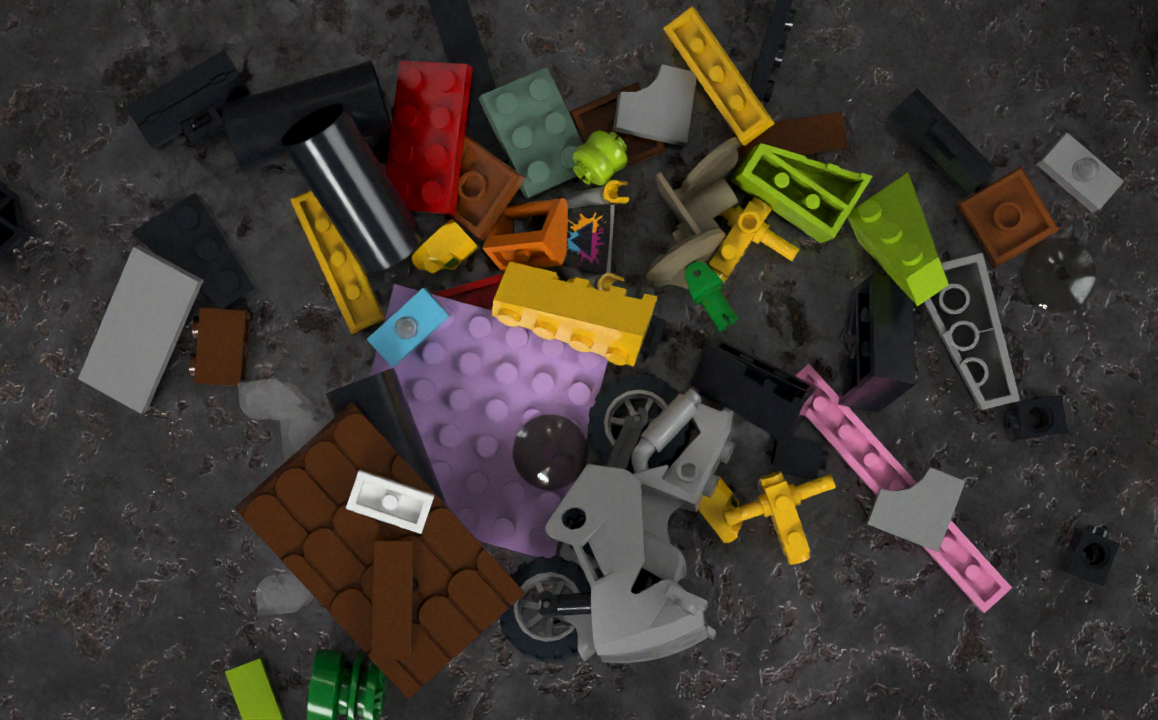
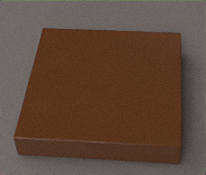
[569,82,668,174]

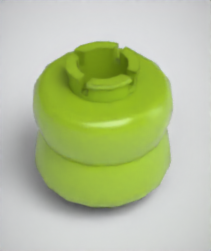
[573,131,628,186]

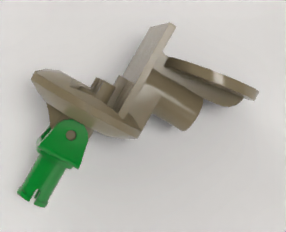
[645,137,742,332]

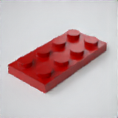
[386,61,473,215]

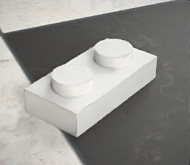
[346,469,434,534]

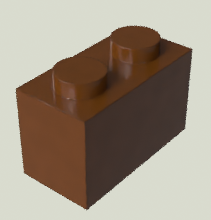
[189,307,251,387]

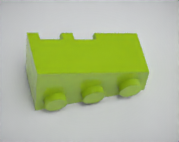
[729,143,873,243]
[848,172,949,306]

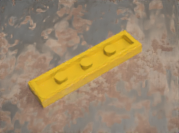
[663,6,775,146]
[290,190,385,335]

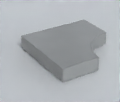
[612,64,697,146]
[866,467,966,552]

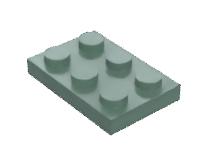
[478,67,583,200]

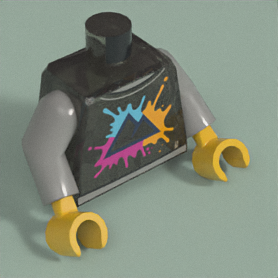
[531,180,629,292]

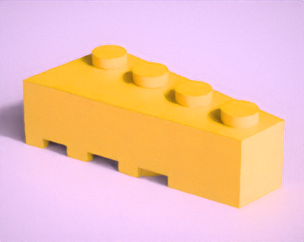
[491,261,658,367]

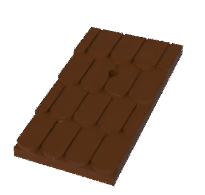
[235,402,525,699]

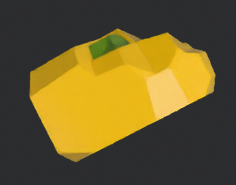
[412,219,478,274]
[698,476,743,543]

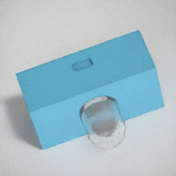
[366,288,451,368]

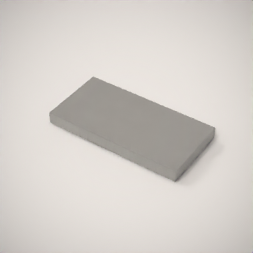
[78,245,203,414]

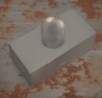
[1036,133,1124,213]

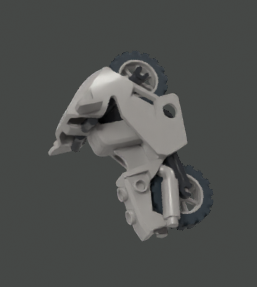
[498,374,735,663]

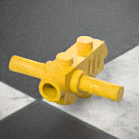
[708,197,800,284]
[723,471,835,565]

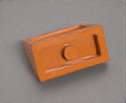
[482,198,568,272]

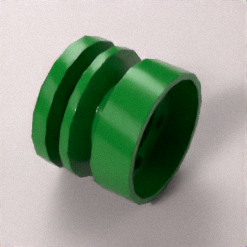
[307,648,387,720]

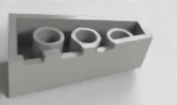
[922,253,1020,410]

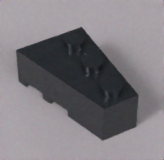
[131,192,262,310]
[838,273,918,413]
[691,338,818,444]

